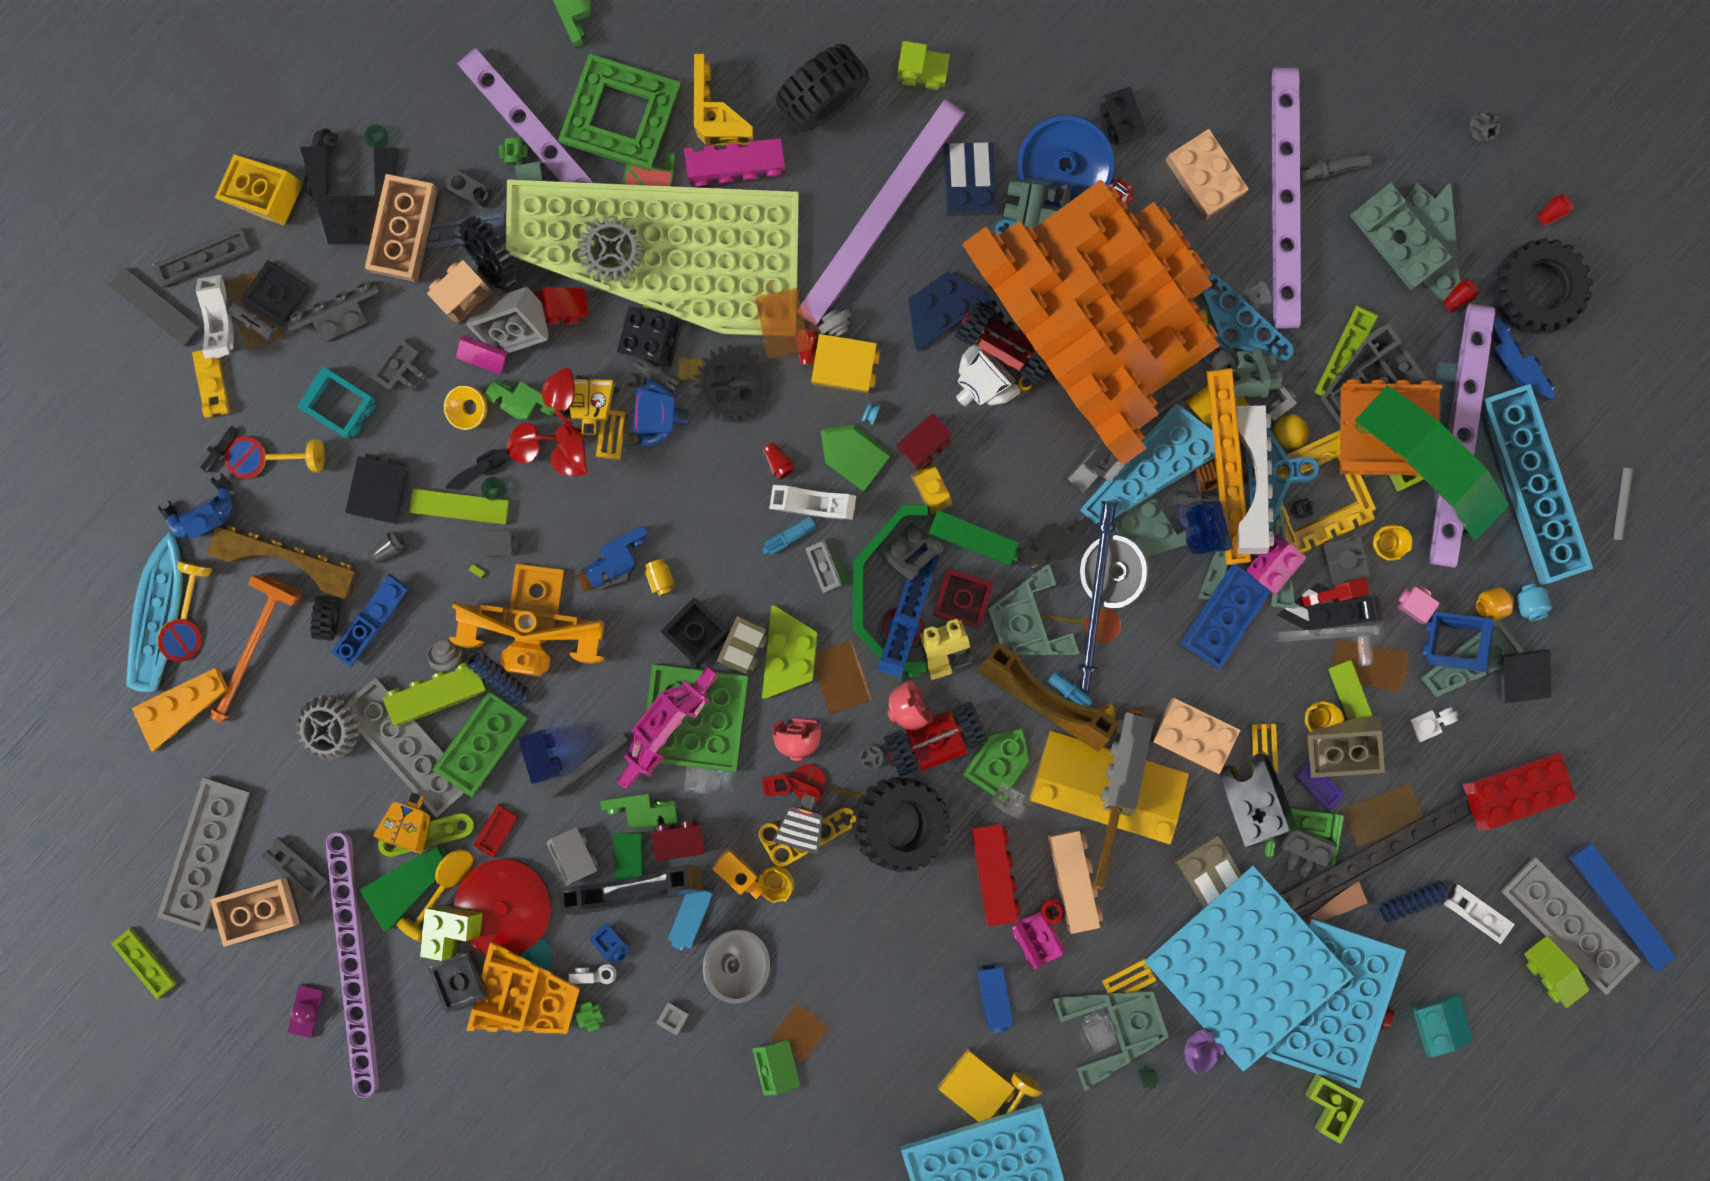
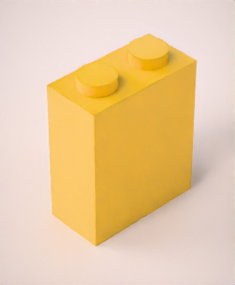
[811,334,880,394]
[938,1048,1015,1122]

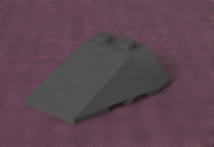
[1321,322,1443,425]

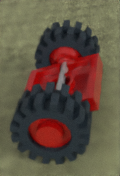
[955,299,1049,384]
[884,701,988,777]

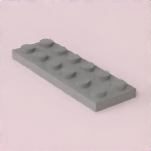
[344,677,464,818]
[157,777,251,932]
[1500,857,1641,995]

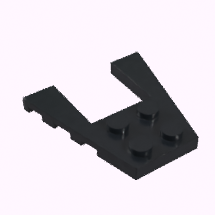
[299,146,398,245]

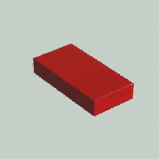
[473,804,519,858]

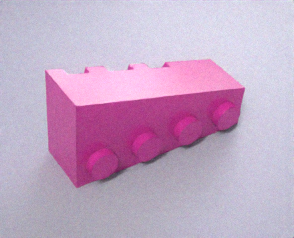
[684,138,785,188]

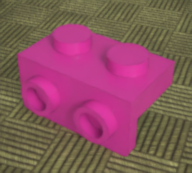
[1247,534,1307,595]
[1012,910,1066,970]

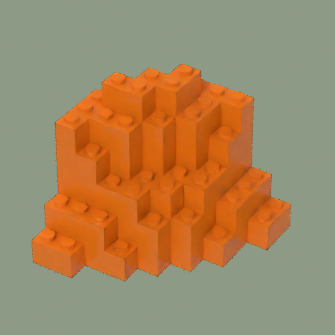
[962,179,1219,465]

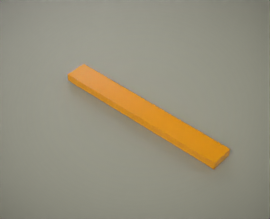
[1207,368,1251,565]

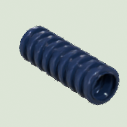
[467,651,529,705]
[1379,880,1449,923]

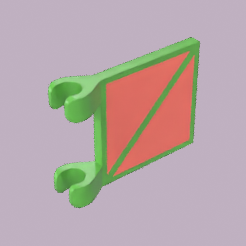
[623,152,676,187]

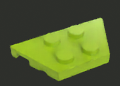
[762,605,818,699]

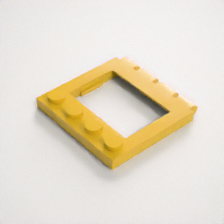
[1252,430,1376,553]

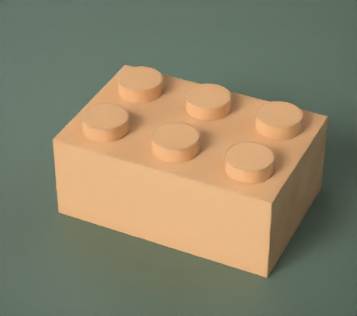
[1165,129,1249,220]
[427,260,492,325]
[1150,698,1240,774]
[210,877,300,947]

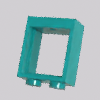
[297,366,376,440]

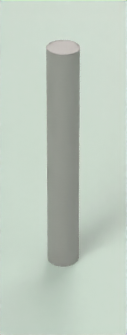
[1613,468,1633,541]

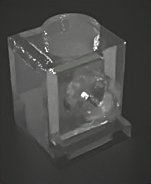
[684,767,721,794]
[990,782,1032,822]

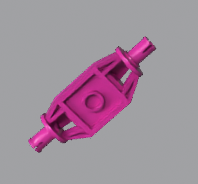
[616,666,719,790]

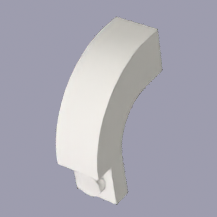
[196,275,234,358]
[769,485,856,520]

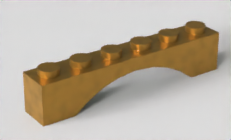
[207,524,358,600]
[977,642,1119,752]

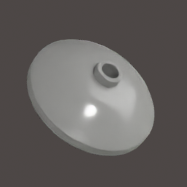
[1080,535,1149,608]
[703,930,770,1004]

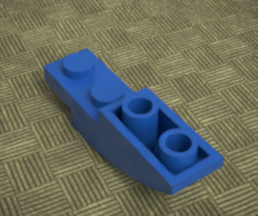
[1490,317,1556,401]
[331,574,410,667]

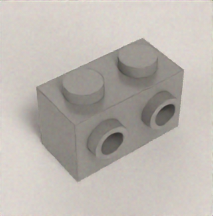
[547,827,598,886]

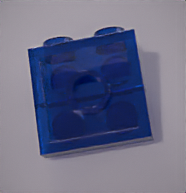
[1179,502,1233,554]

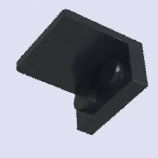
[617,306,683,367]

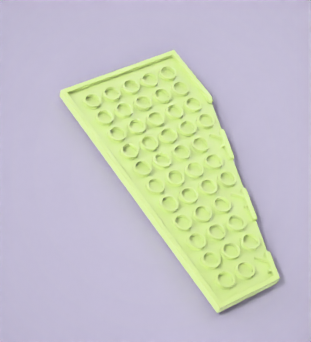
[506,180,799,337]

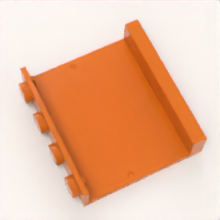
[1340,380,1442,475]

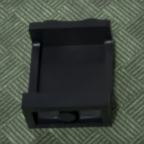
[345,453,408,524]

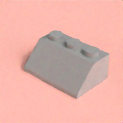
[466,287,549,353]

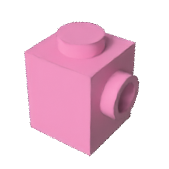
[1397,586,1440,624]

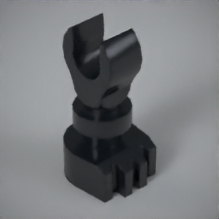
[1291,498,1315,519]

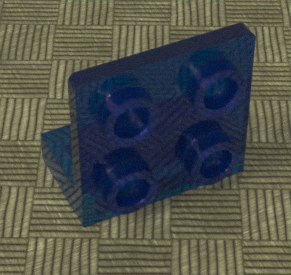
[518,729,562,784]

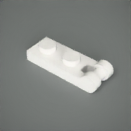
[1444,884,1515,944]

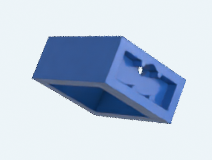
[1423,611,1494,672]
[976,962,1013,1033]

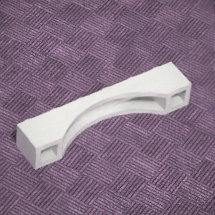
[1236,406,1274,554]

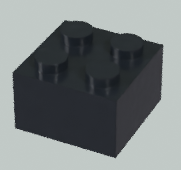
[660,597,730,669]

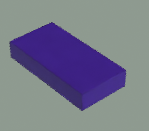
[1294,761,1346,812]

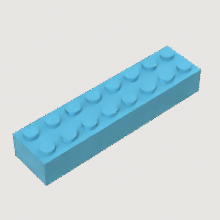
[1481,384,1593,585]

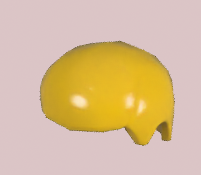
[1272,414,1310,450]
[1373,524,1413,560]
[1304,701,1344,732]
[758,866,794,903]

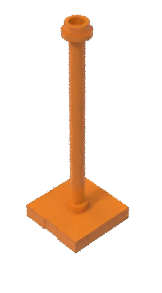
[210,573,308,723]

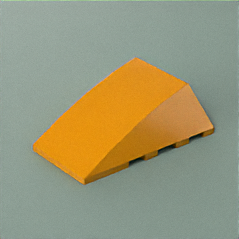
[466,941,580,1034]

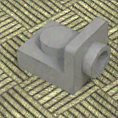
[1268,385,1297,424]

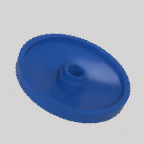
[1017,115,1114,207]

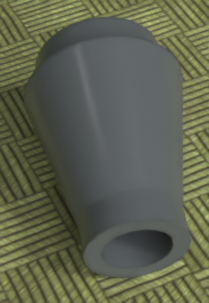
[368,531,405,564]

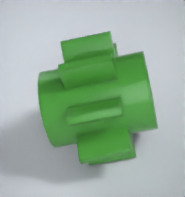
[499,138,529,165]
[575,1000,604,1032]

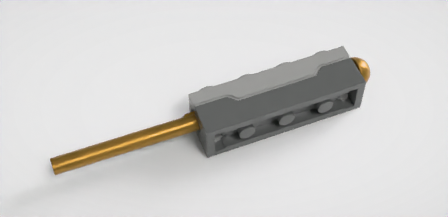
[1094,707,1154,890]

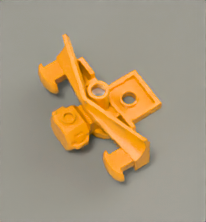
[449,564,605,676]

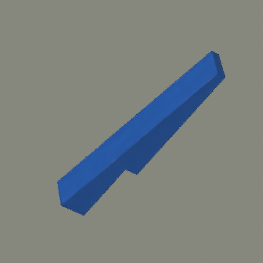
[877,547,940,678]
[1568,842,1676,972]

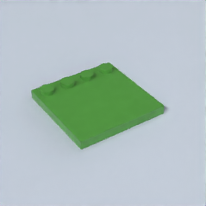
[642,664,749,772]

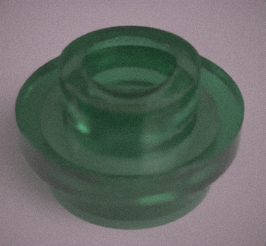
[364,124,389,148]
[481,477,506,501]
[1139,1065,1159,1089]

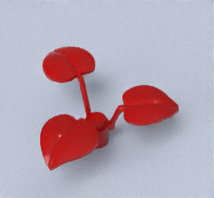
[507,368,588,476]

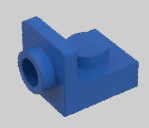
[589,922,632,964]

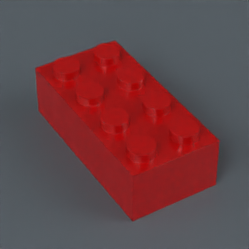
[1463,753,1577,830]
[971,822,1021,927]

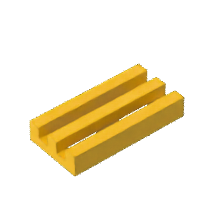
[596,410,627,460]
[1251,724,1278,773]
[1101,958,1156,993]

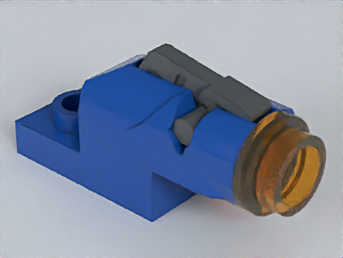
[576,525,649,592]

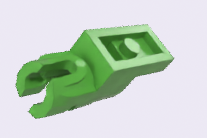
[553,0,591,48]
[484,379,563,421]
[600,793,678,829]

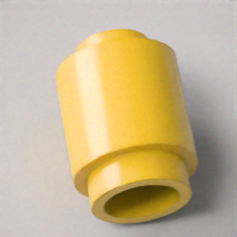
[645,559,675,597]

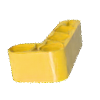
[759,807,856,866]

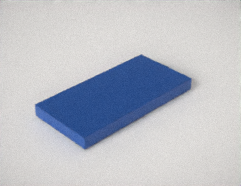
[1180,564,1271,670]

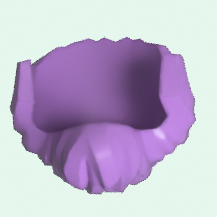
[1184,1029,1224,1074]

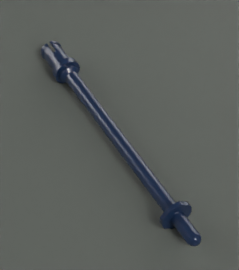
[1077,501,1117,693]

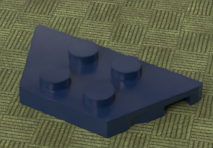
[908,271,990,352]

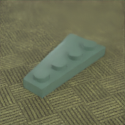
[1420,620,1524,697]

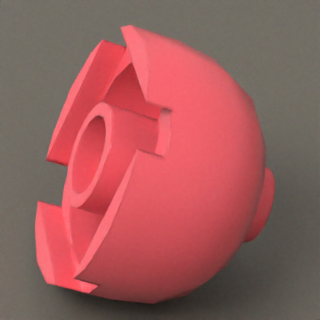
[887,680,933,730]
[772,718,821,761]

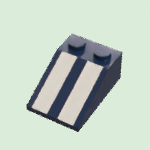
[945,142,996,216]

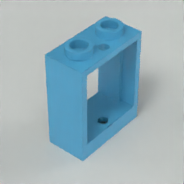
[667,886,715,951]

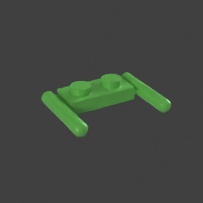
[1265,807,1344,866]

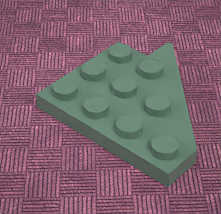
[1393,183,1460,301]

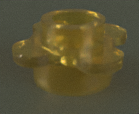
[677,356,702,381]

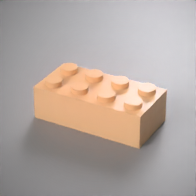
[365,174,439,283]
[1048,829,1103,934]

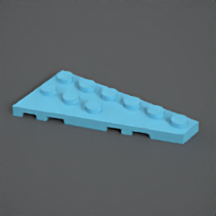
[1080,403,1215,524]

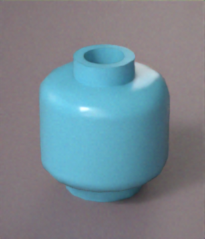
[1516,584,1552,621]

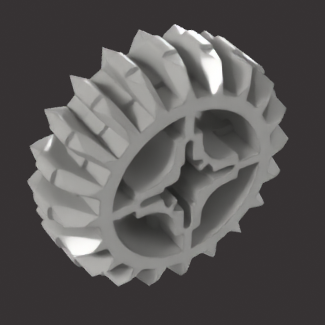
[577,216,643,282]
[295,695,361,760]

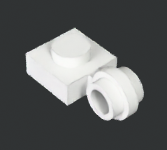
[1409,707,1458,742]
[569,964,617,984]

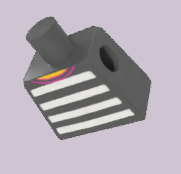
[773,794,823,855]

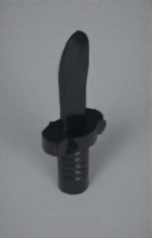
[200,426,236,473]

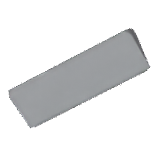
[805,538,850,593]

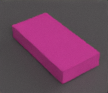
[456,335,508,375]

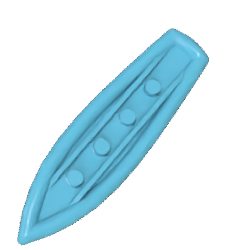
[126,531,183,692]

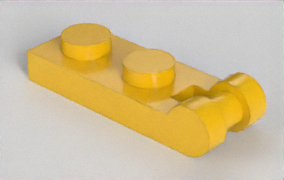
[192,350,230,418]

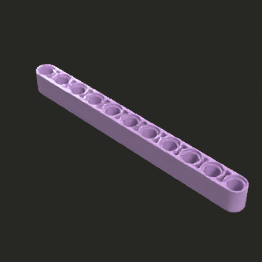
[797,99,966,327]
[326,831,379,1098]

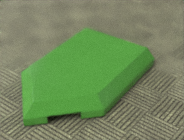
[821,425,893,492]
[963,728,1030,802]

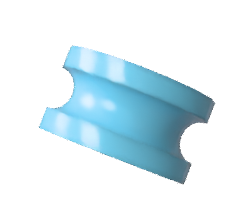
[862,401,881,425]

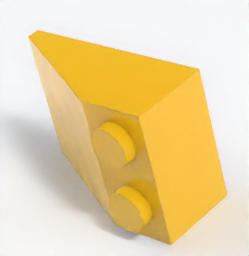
[215,154,303,226]

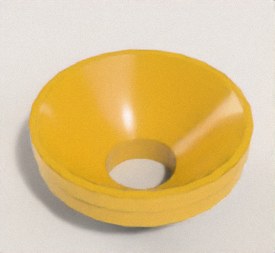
[444,386,487,430]

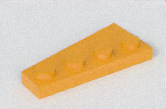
[132,667,229,752]

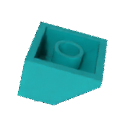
[1412,993,1473,1058]

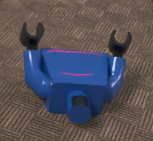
[623,373,689,448]
[158,473,233,539]

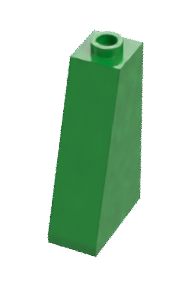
[928,510,1021,566]
[360,844,449,932]

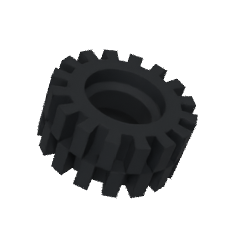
[310,595,339,641]

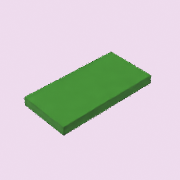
[432,691,529,798]

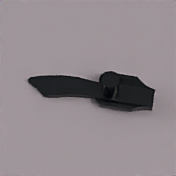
[445,448,511,490]

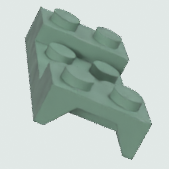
[1350,182,1452,291]

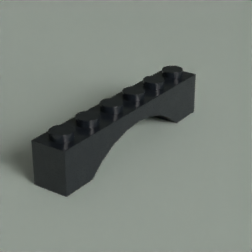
[559,865,704,915]

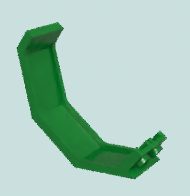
[1354,385,1509,541]
[853,505,928,681]

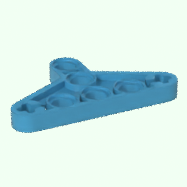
[1201,274,1293,364]
[1245,428,1319,530]

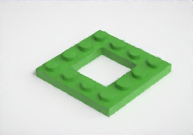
[558,54,681,172]

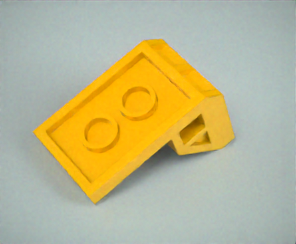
[694,54,754,146]

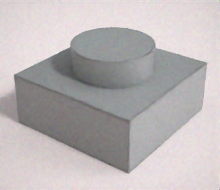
[656,1001,689,1036]

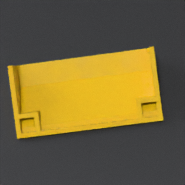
[1029,730,1189,844]

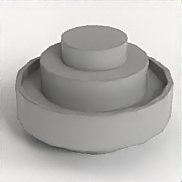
[818,308,852,337]
[427,639,464,671]

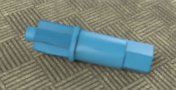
[761,516,817,556]

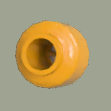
[1476,587,1514,621]

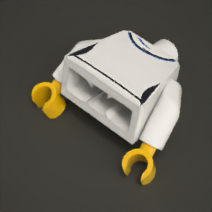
[956,333,1032,406]

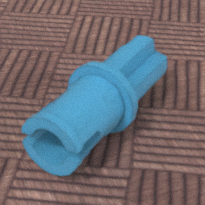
[1048,670,1093,707]

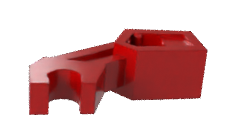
[1302,577,1369,607]
[761,773,823,805]

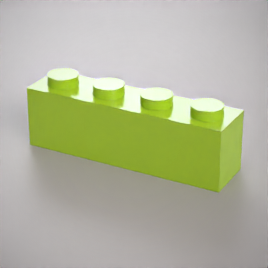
[383,662,486,728]

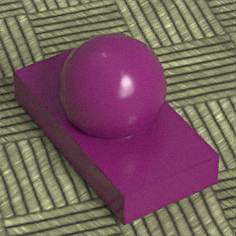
[287,984,324,1038]

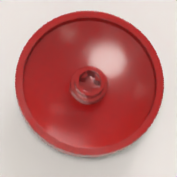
[454,859,552,955]

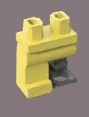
[920,619,974,680]

